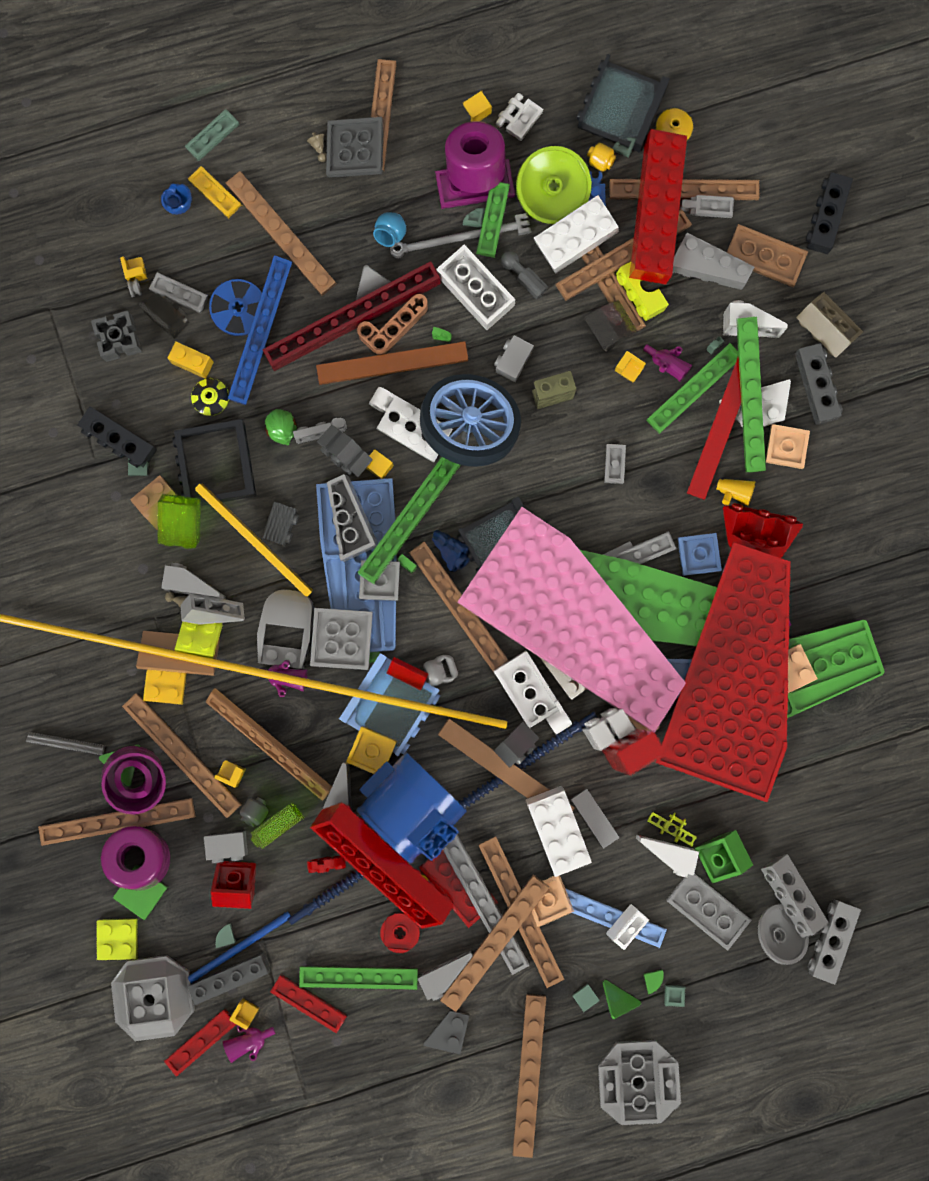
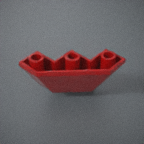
[723,503,803,558]

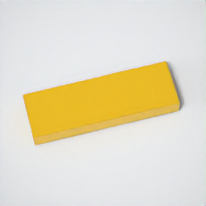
[188,166,242,219]

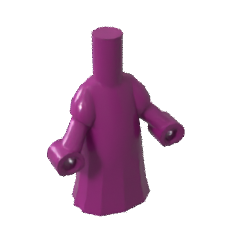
[643,344,692,382]
[258,660,308,697]
[223,1026,276,1063]

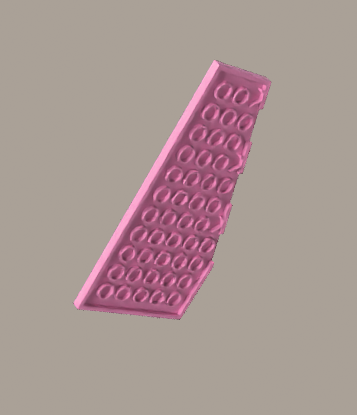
[458,507,686,732]

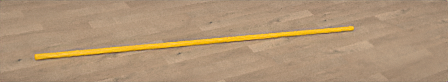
[0,614,508,729]

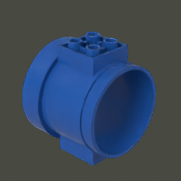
[356,752,467,864]

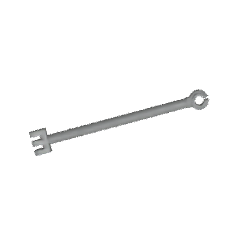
[390,213,532,258]

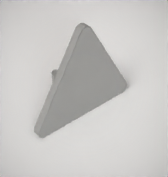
[356,265,390,300]

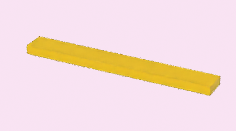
[195,483,313,597]

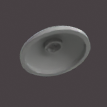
[758,904,809,965]

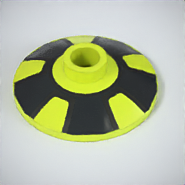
[191,378,229,416]

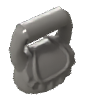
[423,655,458,686]

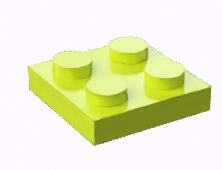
[175,622,223,659]
[97,919,138,960]

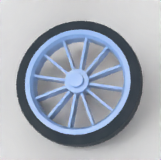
[420,374,521,467]

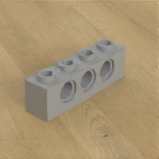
[761,854,829,937]
[808,899,861,985]

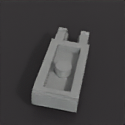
[293,418,347,444]

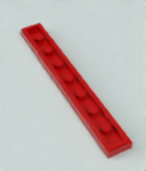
[686,356,741,500]

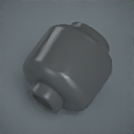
[240,797,269,827]

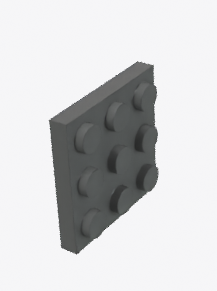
[326,117,384,178]

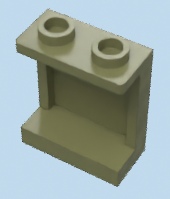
[532,371,576,409]

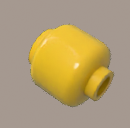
[587,143,616,172]

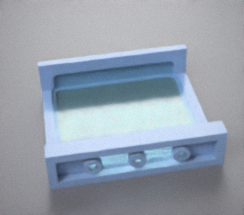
[339,653,441,756]

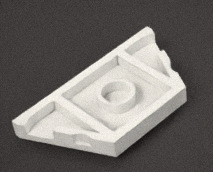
[719,379,791,427]

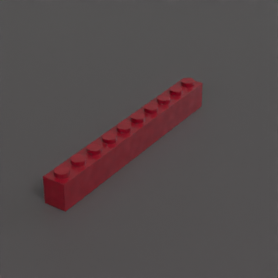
[262,261,440,371]

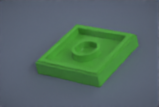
[113,865,168,920]

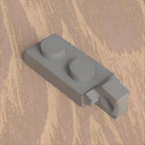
[680,195,734,218]

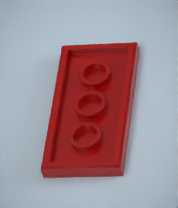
[419,849,498,928]

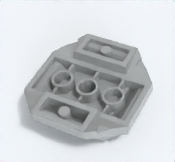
[111,955,195,1041]
[598,1040,681,1125]

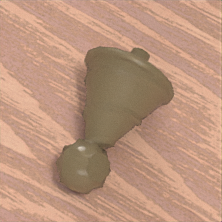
[307,132,327,162]
[165,592,188,607]

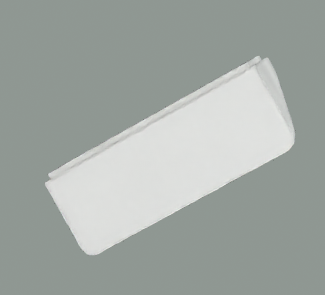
[606,904,649,950]

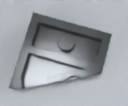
[424,1009,469,1054]

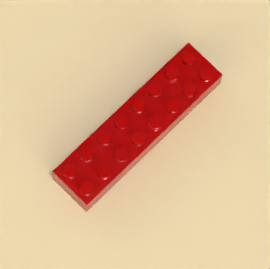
[629,129,687,285]
[602,729,666,775]
[310,802,454,929]

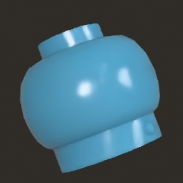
[373,212,406,247]

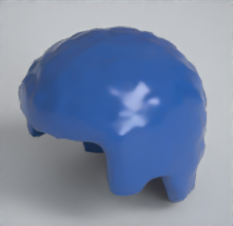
[161,183,192,214]

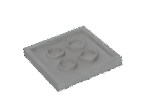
[310,608,373,670]

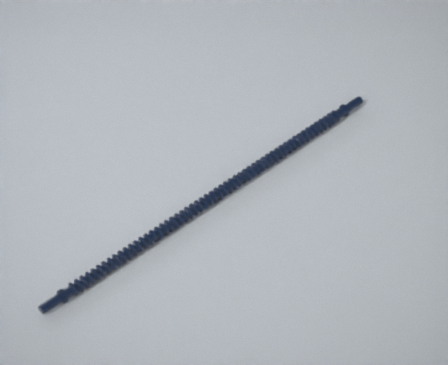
[288,712,598,925]

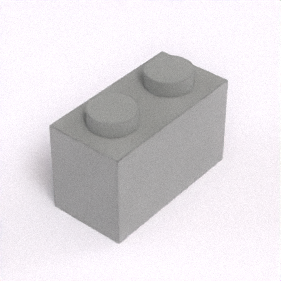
[494,335,534,383]
[204,831,248,863]

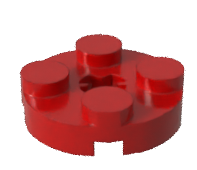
[307,855,346,873]
[380,912,420,953]

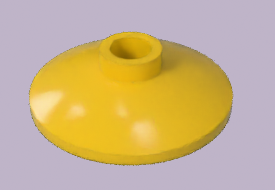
[656,108,693,140]

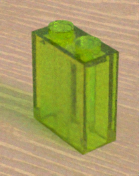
[158,494,201,549]
[251,802,305,849]

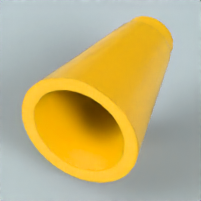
[716,479,756,506]

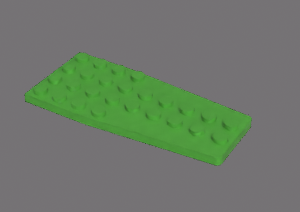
[580,550,717,647]
[787,620,884,718]

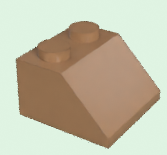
[130,475,188,531]

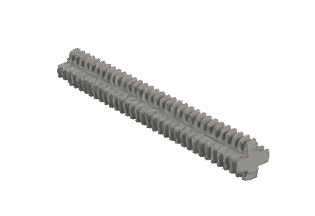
[26,732,105,755]

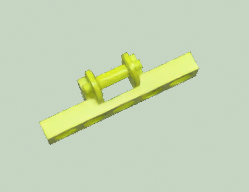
[647,812,697,846]

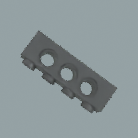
[795,343,843,425]
[187,952,271,1005]

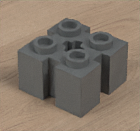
[91,310,142,362]
[317,424,372,477]

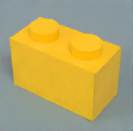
[168,341,214,379]

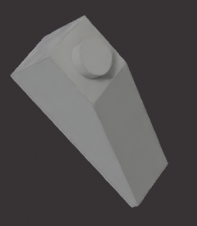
[180,593,245,624]
[417,950,473,1001]

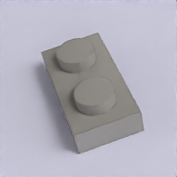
[604,444,626,484]

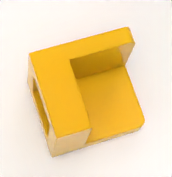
[463,91,492,122]
[120,256,148,282]
[615,351,646,382]
[366,450,394,479]
[214,760,246,788]
[230,998,259,1030]

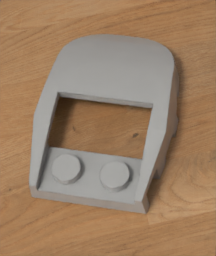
[257,590,314,669]

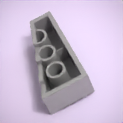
[672,233,754,290]
[327,474,378,562]

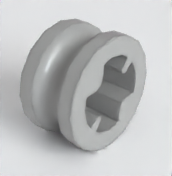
[127,278,142,297]

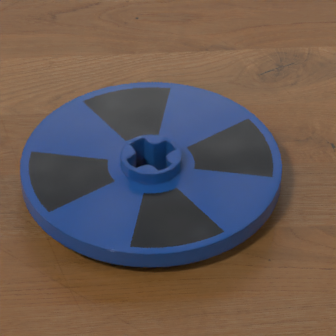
[209,279,262,336]

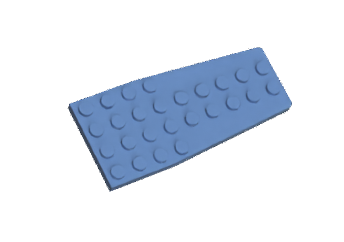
[316,478,397,652]

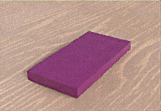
[435,159,515,209]

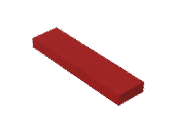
[270,974,347,1034]
[164,1008,237,1077]

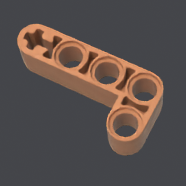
[357,294,428,355]

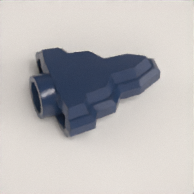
[432,530,470,572]

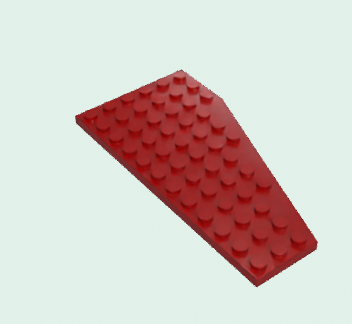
[655,542,790,802]

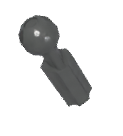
[501,251,549,300]

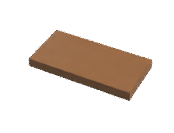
[727,224,808,287]
[136,631,220,676]

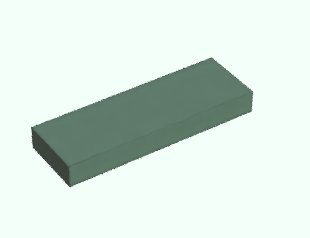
[185,109,239,161]

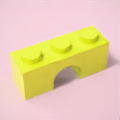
[616,262,669,321]

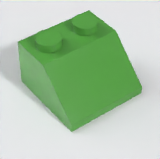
[695,830,753,883]

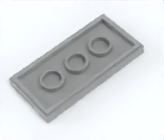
[666,873,752,951]

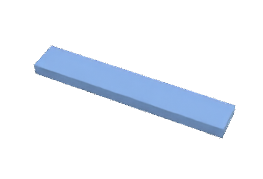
[565,888,667,948]

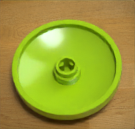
[516,146,591,224]

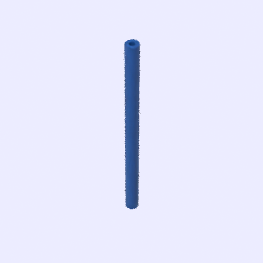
[188,911,291,984]

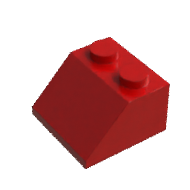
[211,861,256,909]

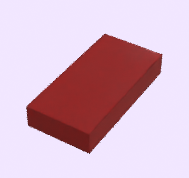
[386,657,428,690]

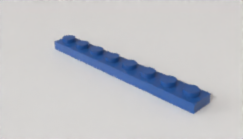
[228,255,292,405]

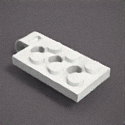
[369,387,453,463]
[494,650,572,735]

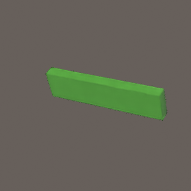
[476,182,510,258]

